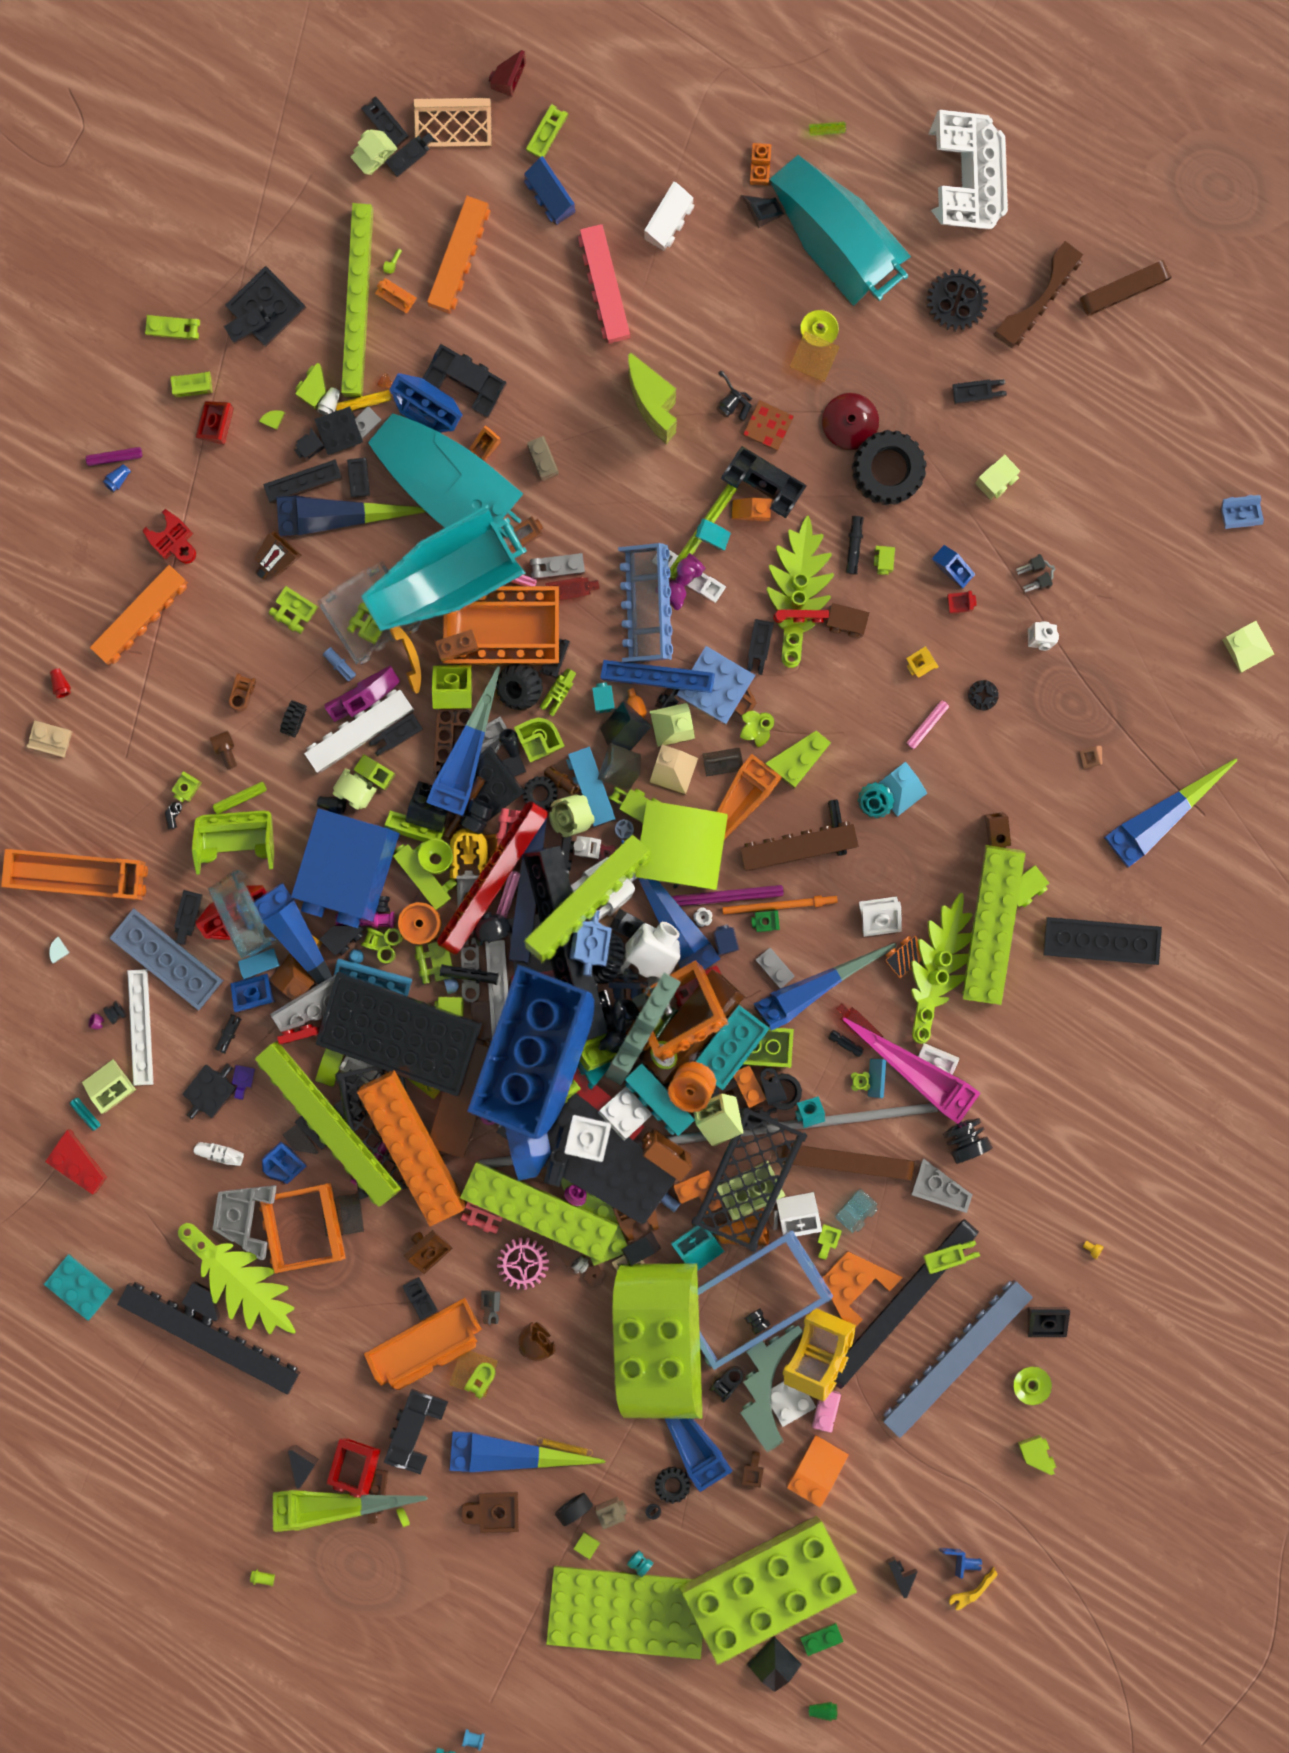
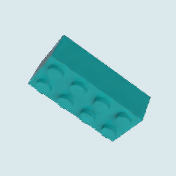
[625,1063,695,1136]

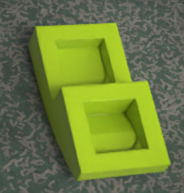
[315,1048,344,1087]

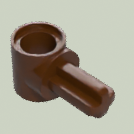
[210,731,237,770]

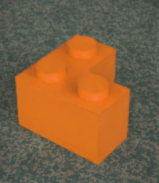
[673,1169,724,1213]

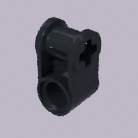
[760,1067,787,1106]
[709,1366,743,1403]

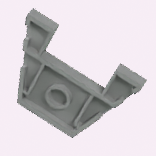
[213,1185,277,1260]

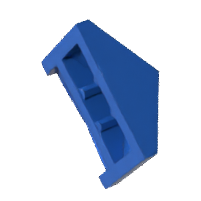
[262,1141,307,1184]

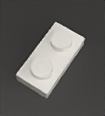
[918,1043,959,1075]

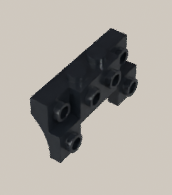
[422,344,507,418]
[721,446,807,518]
[295,1069,366,1150]
[383,1388,448,1475]

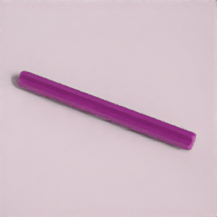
[671,885,784,906]

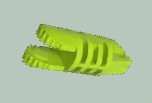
[539,668,576,716]

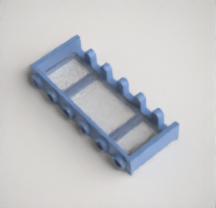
[618,543,673,663]

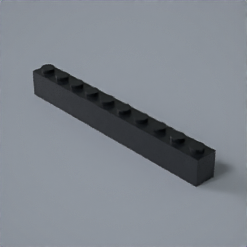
[117,1282,301,1395]

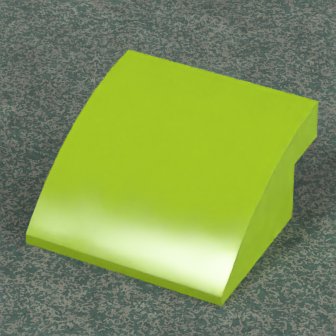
[628,353,677,445]
[635,801,728,890]

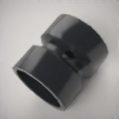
[460,798,494,834]

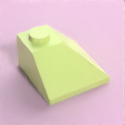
[1222,621,1274,673]
[650,703,695,747]

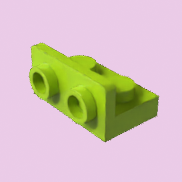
[579,1032,617,1072]

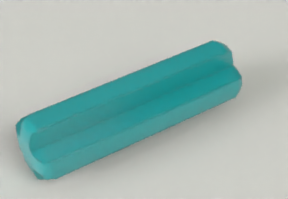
[69,1098,101,1131]

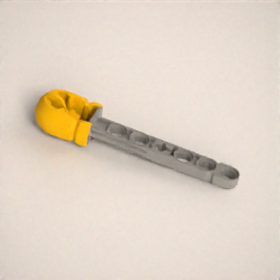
[450,828,488,1002]

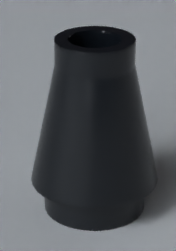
[499,729,520,758]
[317,796,347,814]

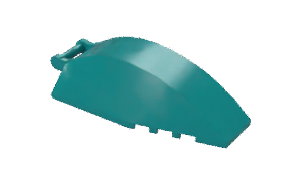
[769,155,911,306]
[361,505,527,631]

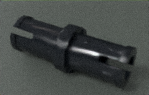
[214,1014,242,1054]

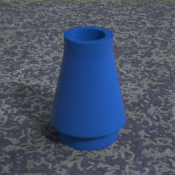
[103,464,131,492]

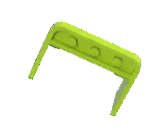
[192,810,274,875]

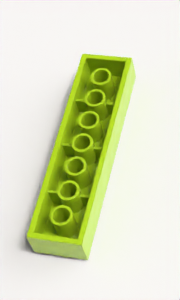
[962,845,1026,1005]
[460,1162,618,1262]

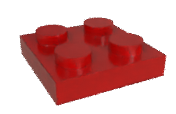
[277,1024,319,1044]

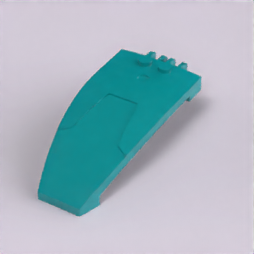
[368,413,523,538]

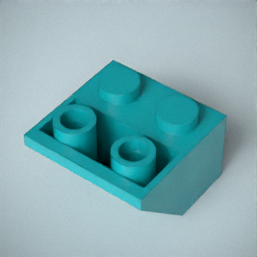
[671,1221,725,1271]

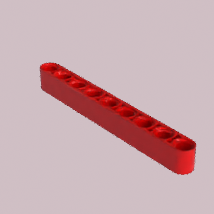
[437,801,547,955]

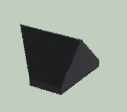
[741,195,784,228]

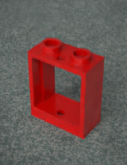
[327,1438,381,1498]

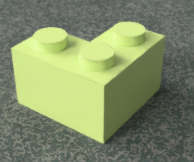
[351,130,398,175]
[975,455,1020,500]

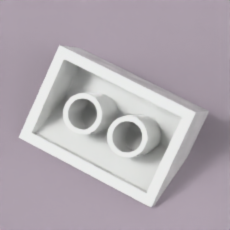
[644,182,695,251]

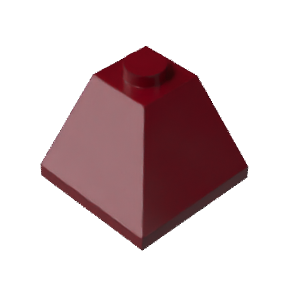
[488,50,526,97]

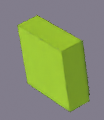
[574,1532,600,1559]

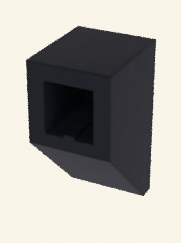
[319,926,365,956]
[182,1281,220,1322]

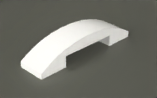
[652,550,726,603]

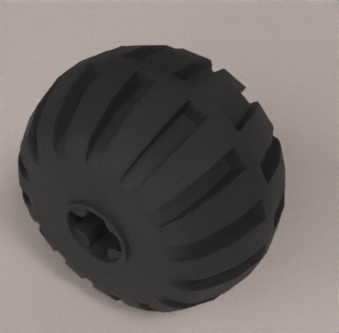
[496,664,543,710]

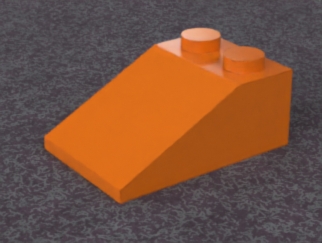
[786,1435,849,1508]

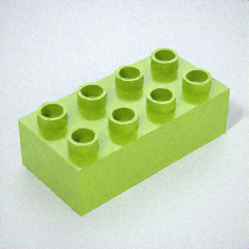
[679,1516,857,1664]

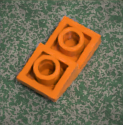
[750,143,772,186]

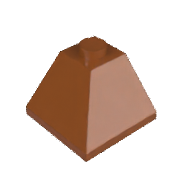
[269,953,316,1000]

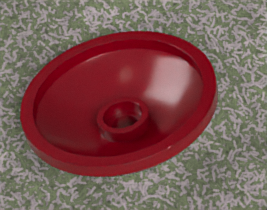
[822,393,879,450]

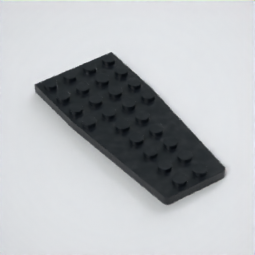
[497,1093,676,1224]

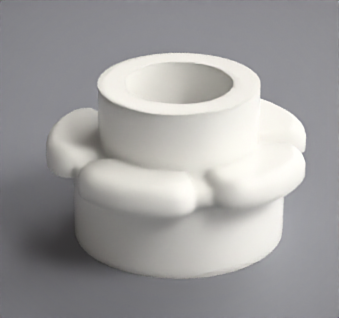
[694,908,712,927]
[571,1256,589,1274]

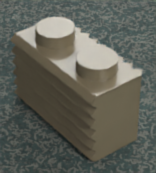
[527,436,559,481]

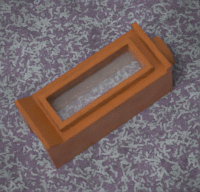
[502,516,543,553]

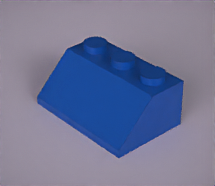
[524,156,575,225]

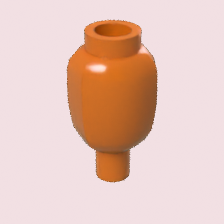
[626,688,647,719]

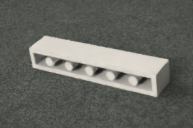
[304,689,414,774]

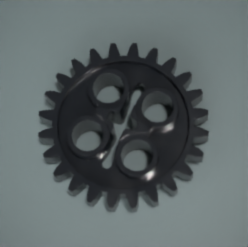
[926,269,989,332]

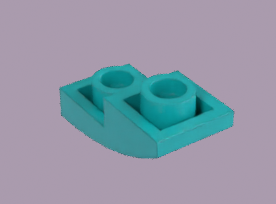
[696,518,731,551]

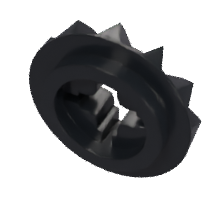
[968,680,999,711]

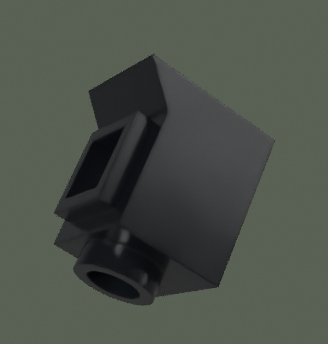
[294,428,325,461]

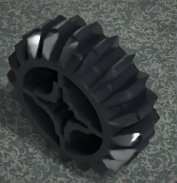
[593,933,626,984]

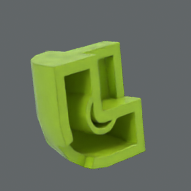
[514,717,565,763]

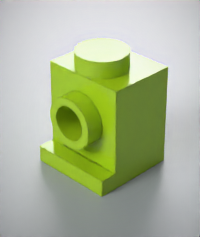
[874,546,895,575]
[172,771,202,802]

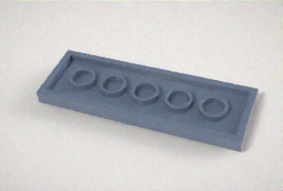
[110,908,224,1011]

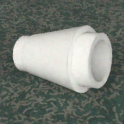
[317,387,340,416]

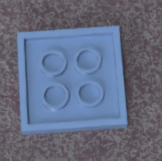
[676,646,755,725]

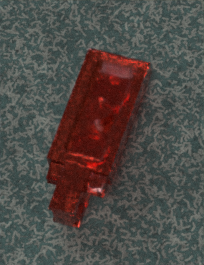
[545,577,600,601]
[836,1003,884,1050]

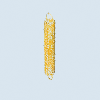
[537,1437,593,1456]

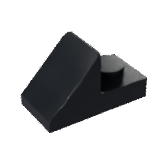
[887,1557,917,1599]

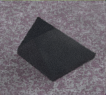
[747,1636,802,1692]

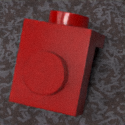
[947,590,977,614]

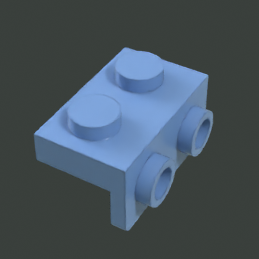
[1221,495,1264,529]

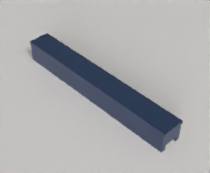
[509,811,548,965]

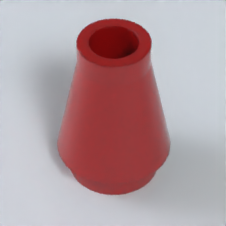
[50,668,71,698]

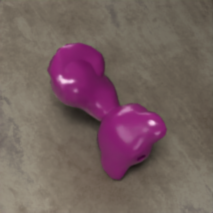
[655,553,706,610]

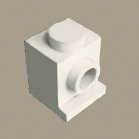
[574,836,601,859]

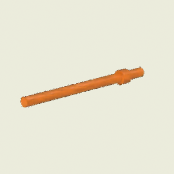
[723,895,838,915]

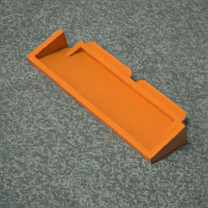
[364,1298,482,1390]

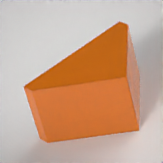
[469,425,501,461]

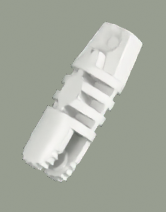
[193,1142,244,1166]

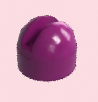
[88,1013,104,1030]

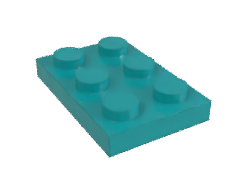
[44,1254,114,1321]

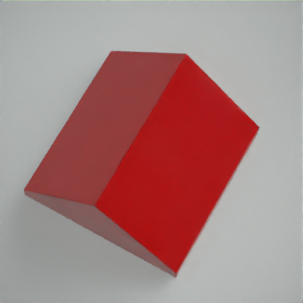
[196,401,234,445]

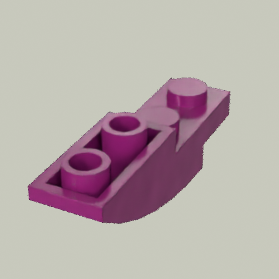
[324,666,400,722]

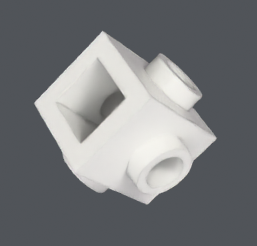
[1028,621,1059,651]

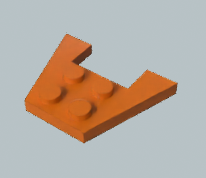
[822,1251,903,1328]

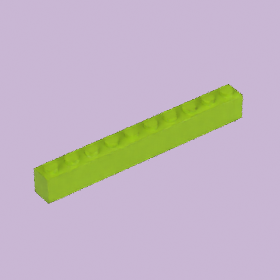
[341,203,373,398]
[255,1041,401,1207]

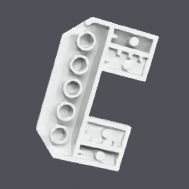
[928,110,1008,229]

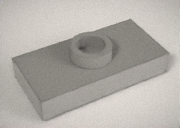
[354,406,382,447]

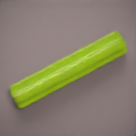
[213,782,267,814]

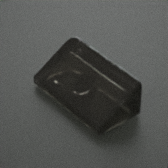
[702,748,743,777]

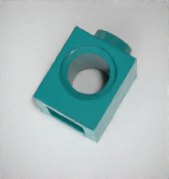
[795,1096,825,1128]

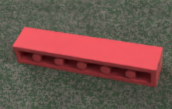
[578,224,630,344]

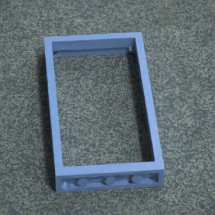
[698,1230,833,1370]

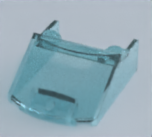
[208,870,280,959]

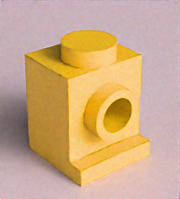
[906,646,939,678]

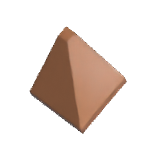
[1079,746,1102,769]

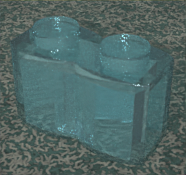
[835,1188,878,1233]

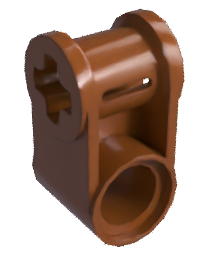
[229,673,256,712]

